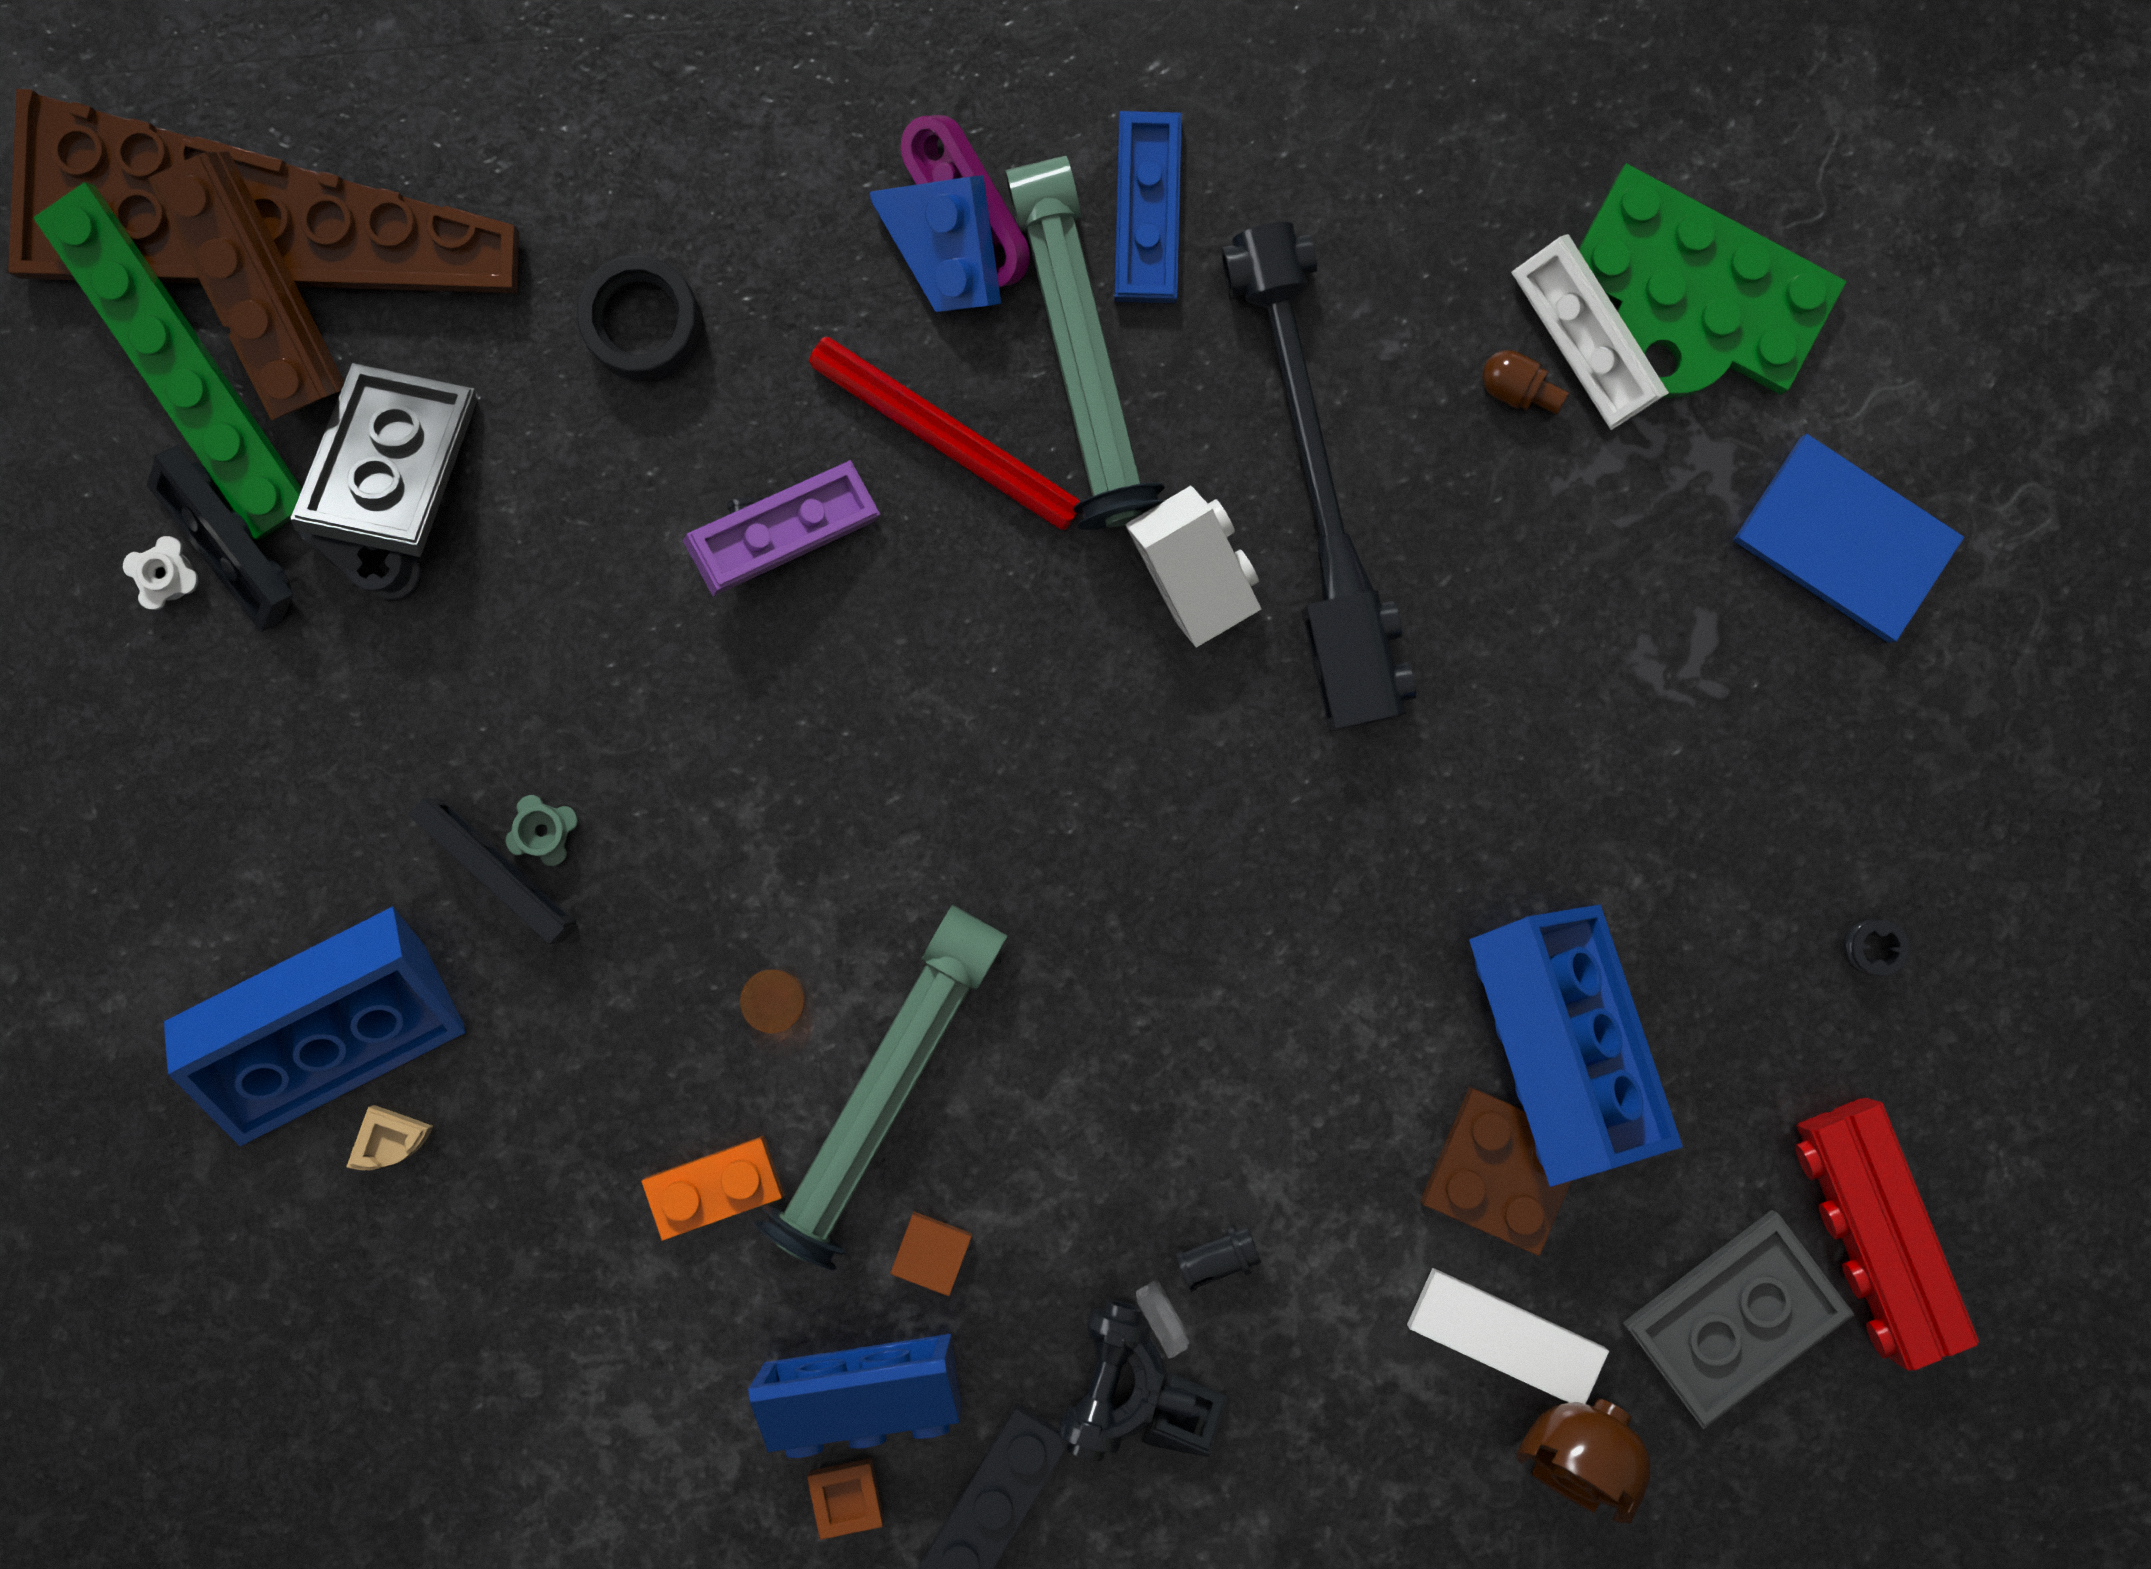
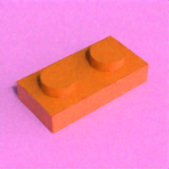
[641,1136,784,1241]

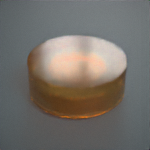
[740,969,806,1033]

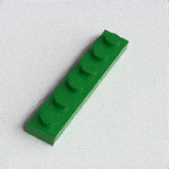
[33,182,302,540]

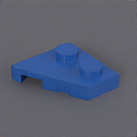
[870,175,1001,312]

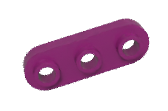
[901,115,1030,287]

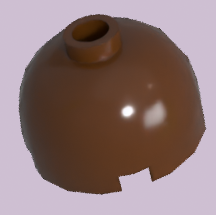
[1516,1399,1650,1523]

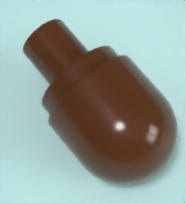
[1482,350,1569,415]

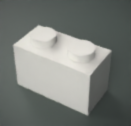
[1125,486,1261,648]

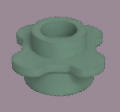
[506,795,578,866]

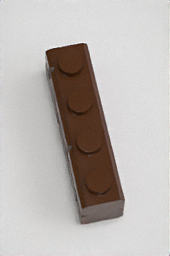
[148,151,344,420]

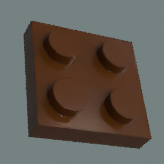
[1420,1086,1572,1256]

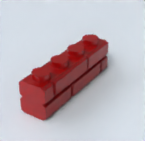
[1795,1098,1979,1371]

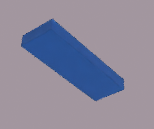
[1114,111,1182,303]

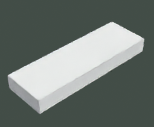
[1511,234,1669,430]
[1407,1268,1609,1404]

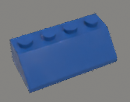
[1469,904,1683,1187]
[164,906,466,1146]

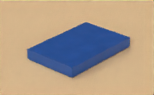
[1733,434,1964,643]

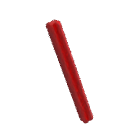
[809,337,1080,530]

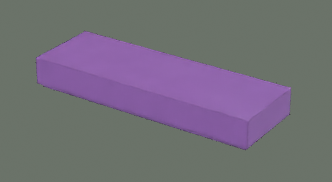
[682,460,880,596]

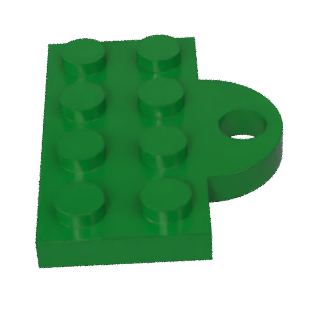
[1578,163,1847,398]

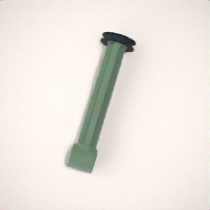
[1005,156,1165,530]
[753,905,1007,1270]

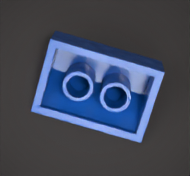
[748,1334,962,1458]

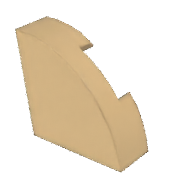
[347,1105,433,1170]

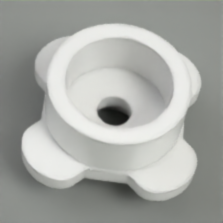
[123,536,198,610]

